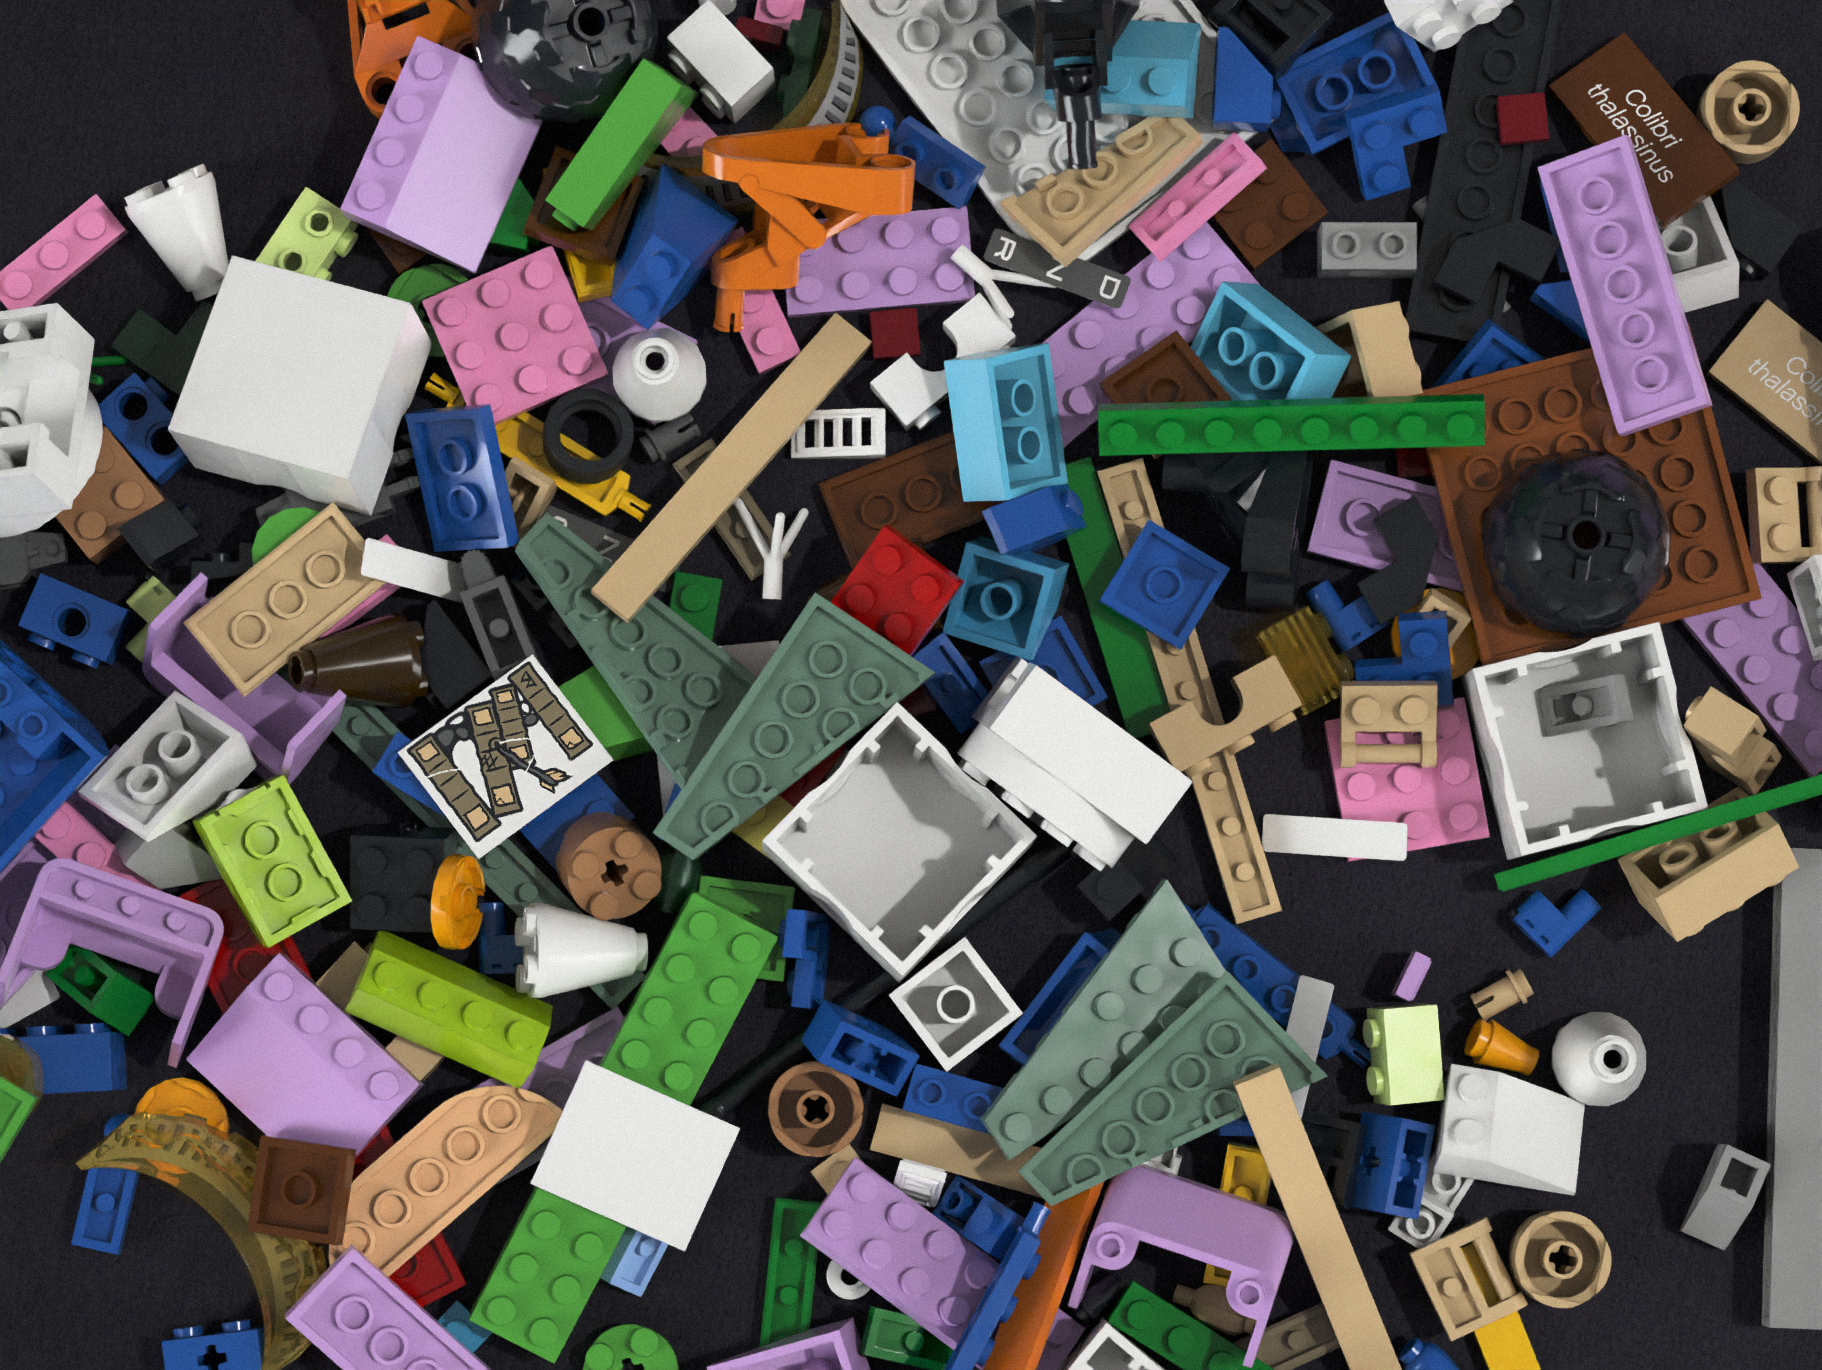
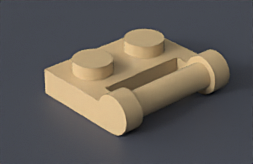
[1745,466,1822,564]
[1339,681,1438,768]
[1409,1217,1528,1341]

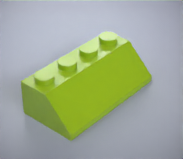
[344,930,553,1089]

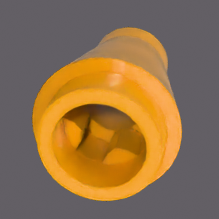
[1464,1019,1539,1076]

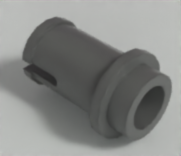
[638,412,701,463]

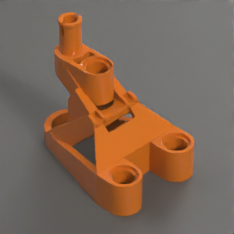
[347,0,474,120]
[702,123,916,332]

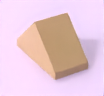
[505,456,558,548]

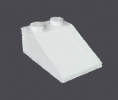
[1656,196,1739,313]
[78,691,257,842]
[1432,1064,1585,1196]

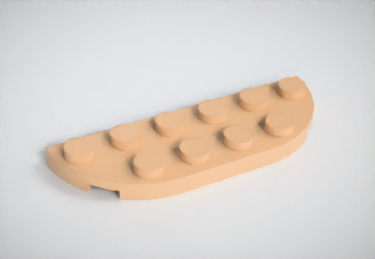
[328,1086,563,1277]

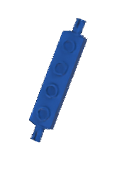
[1181,901,1372,1069]
[943,1202,1052,1370]

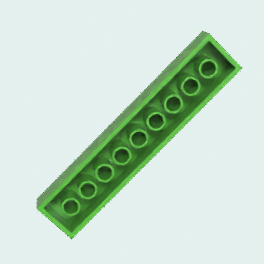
[469,888,778,1364]

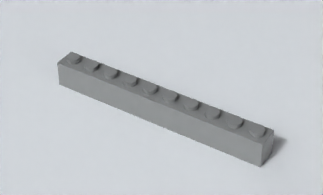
[1761,848,1822,1330]

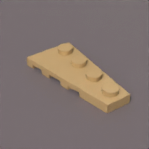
[1000,116,1203,268]

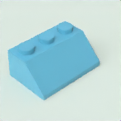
[1044,20,1201,118]
[1190,281,1352,401]
[944,343,1068,502]

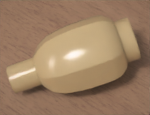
[1172,1284,1257,1336]

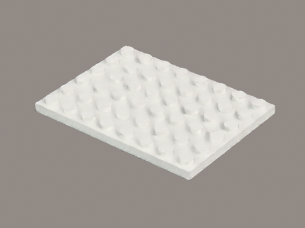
[834,0,1276,261]

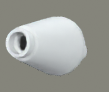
[124,164,229,301]
[612,328,707,423]
[515,903,648,998]
[1551,1012,1646,1106]

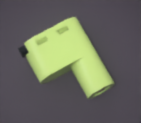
[125,572,177,663]

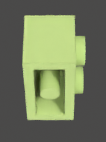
[255,187,358,281]
[1363,1003,1445,1105]

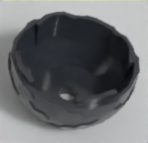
[471,0,658,125]
[1481,449,1671,638]

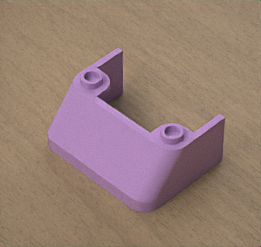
[142,573,346,785]
[0,858,224,1068]
[1068,1164,1295,1368]

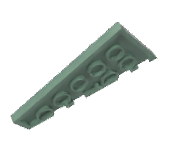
[515,512,757,789]
[653,592,936,860]
[980,879,1226,1160]
[1018,971,1327,1206]

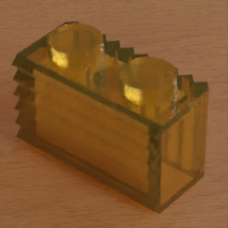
[1256,606,1355,718]

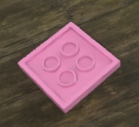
[422,245,609,425]
[1323,697,1490,862]

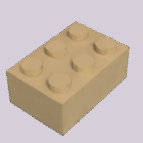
[1618,786,1800,942]

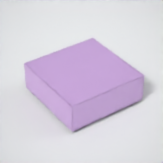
[1391,951,1432,1002]

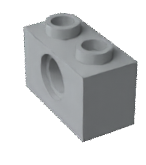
[1317,222,1417,278]

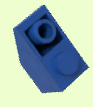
[932,1174,1025,1261]

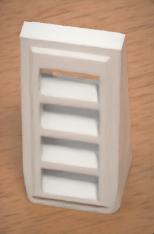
[791,408,886,459]
[1787,554,1822,661]
[893,1158,947,1208]

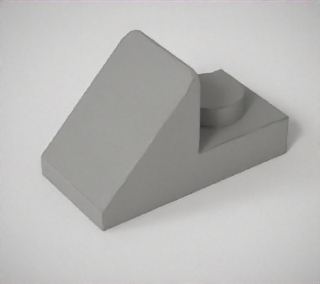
[1539,673,1633,737]

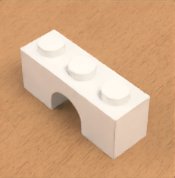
[870,292,1016,432]

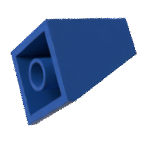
[611,163,739,330]

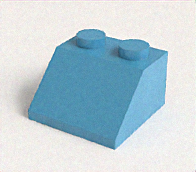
[943,536,1069,661]

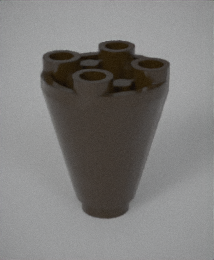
[288,613,428,709]

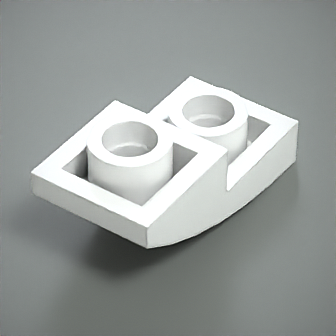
[1388,1150,1475,1248]

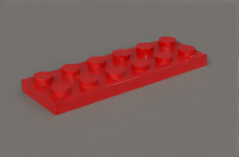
[779,524,964,807]

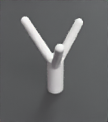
[951,244,1056,329]
[734,498,809,599]

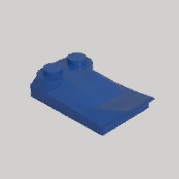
[1270,12,1440,156]
[998,928,1122,1067]

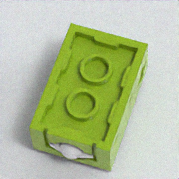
[191,775,352,948]

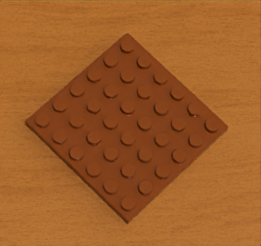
[1418,323,1762,666]

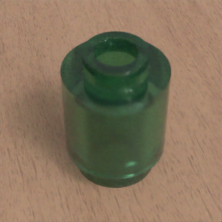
[652,843,703,915]

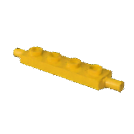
[424,373,651,522]

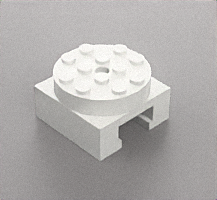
[0,303,103,538]
[957,656,1193,872]

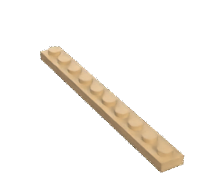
[1097,458,1282,925]

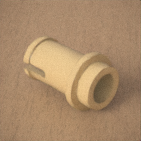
[1469,969,1534,1021]

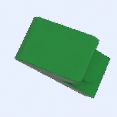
[859,1306,954,1370]

